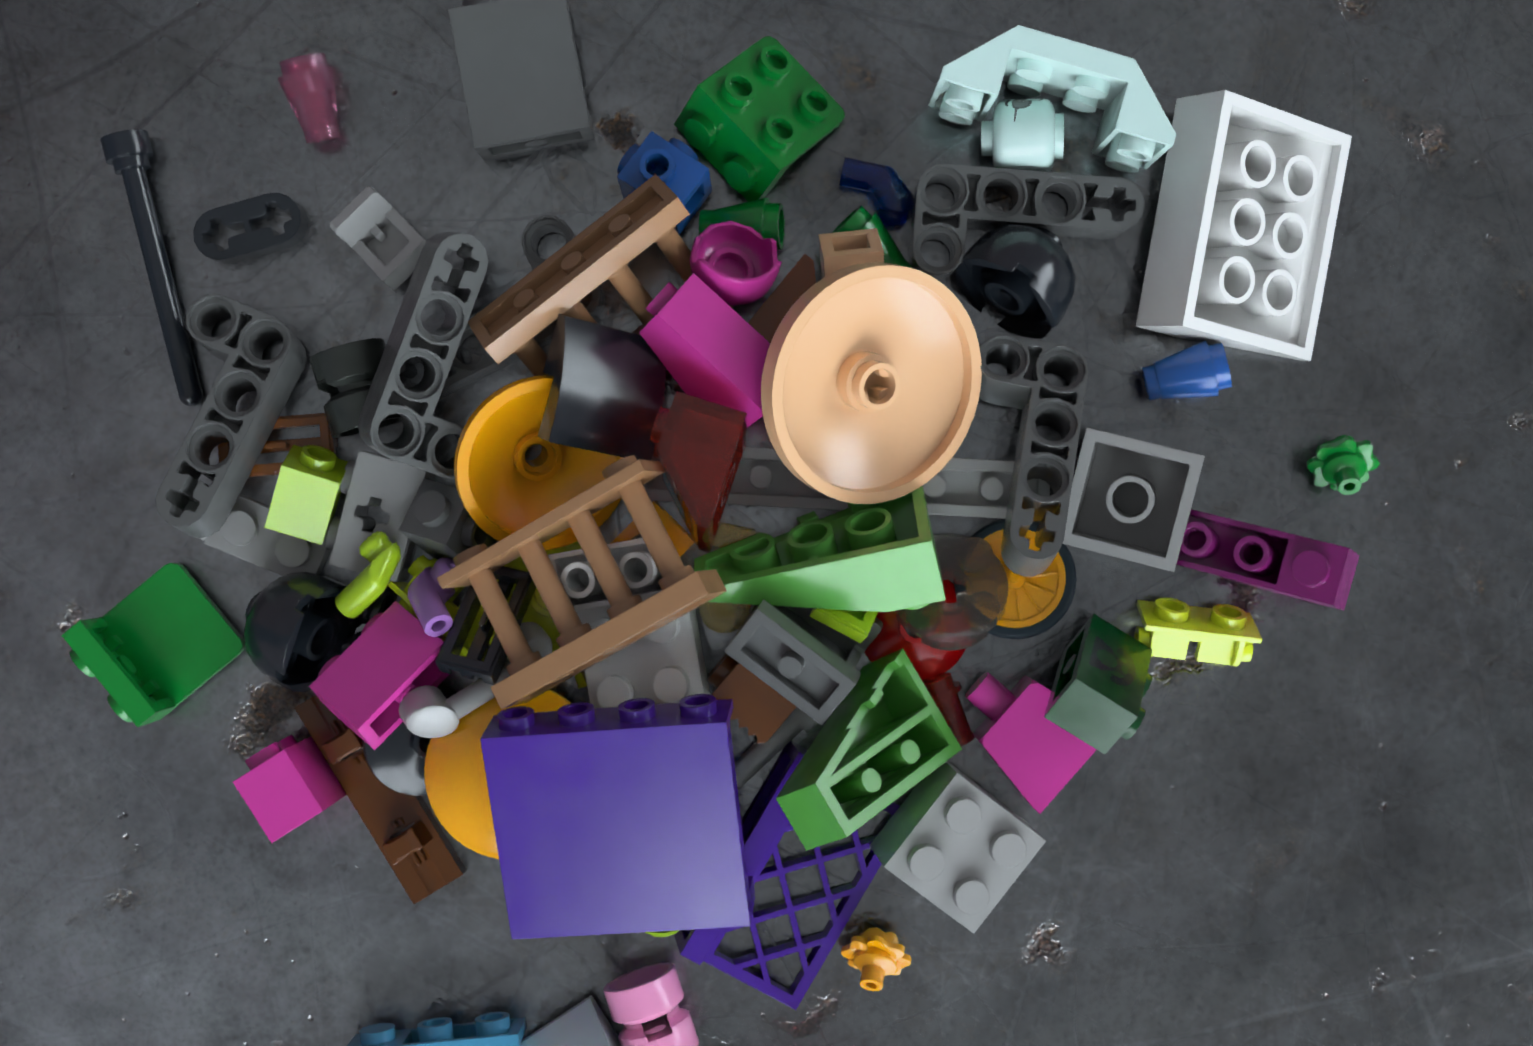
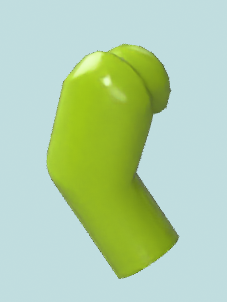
[335,531,401,619]

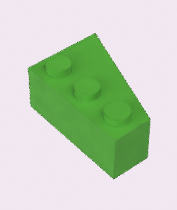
[776,648,962,851]

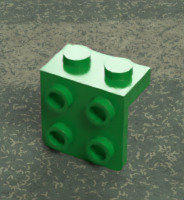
[674,36,845,201]
[61,563,245,727]

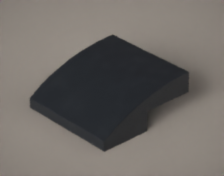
[538,314,666,460]

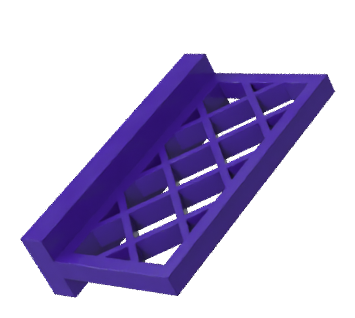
[674,741,901,1010]

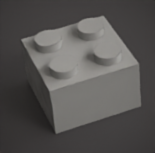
[1062,427,1205,572]
[870,761,1046,934]

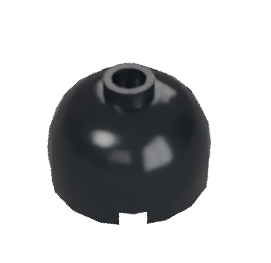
[955,225,1076,339]
[244,572,356,692]

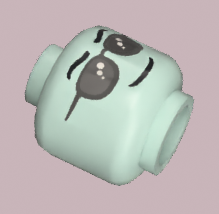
[981,98,1064,172]

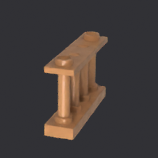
[468,174,734,376]
[437,455,727,709]

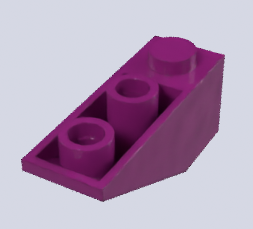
[1176,509,1360,611]

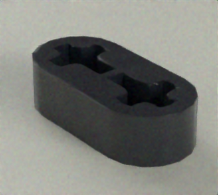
[193,193,308,264]

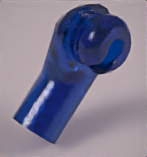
[839,157,913,227]

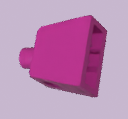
[965,671,1097,814]

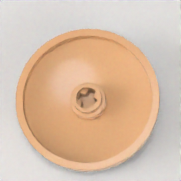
[761,262,982,504]

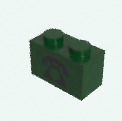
[1044,613,1153,754]

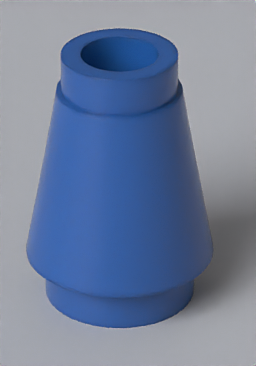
[1142,340,1232,401]

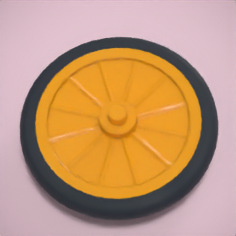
[954,520,1077,639]

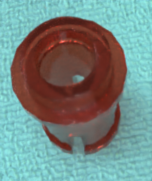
[922,673,975,746]

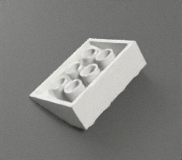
[1136,90,1352,361]

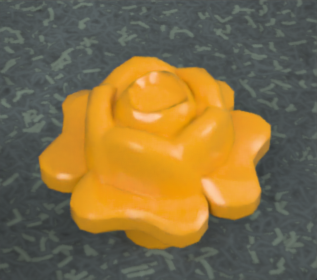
[841,927,912,991]

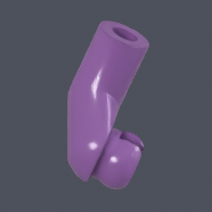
[408,558,456,637]

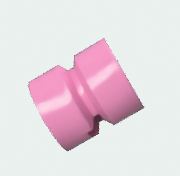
[603,962,699,1046]

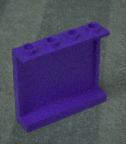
[480,694,755,939]

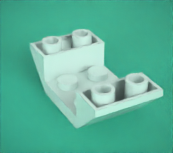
[928,25,1176,173]

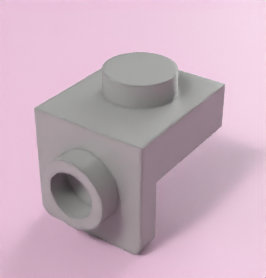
[329,186,427,291]

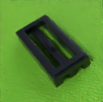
[435,566,536,685]

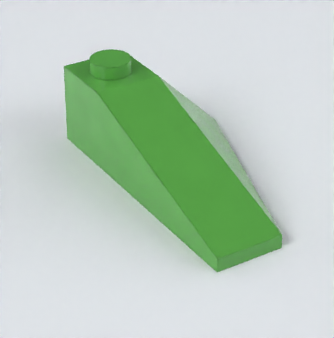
[694,486,946,612]

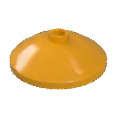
[454,375,623,550]
[424,690,571,859]

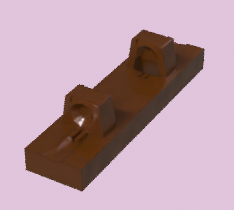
[294,695,467,904]

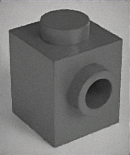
[399,478,494,560]

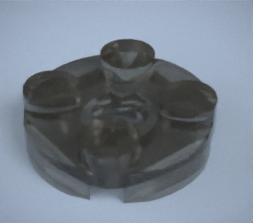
[894,533,1008,650]

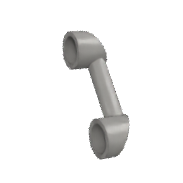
[399,622,552,739]

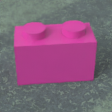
[309,601,449,751]
[233,734,347,843]

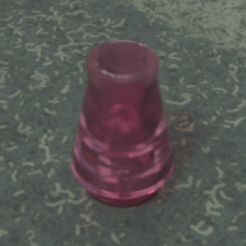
[277,53,341,144]

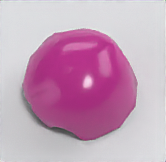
[690,221,782,306]

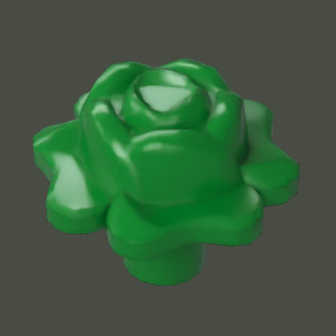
[1306,435,1380,495]

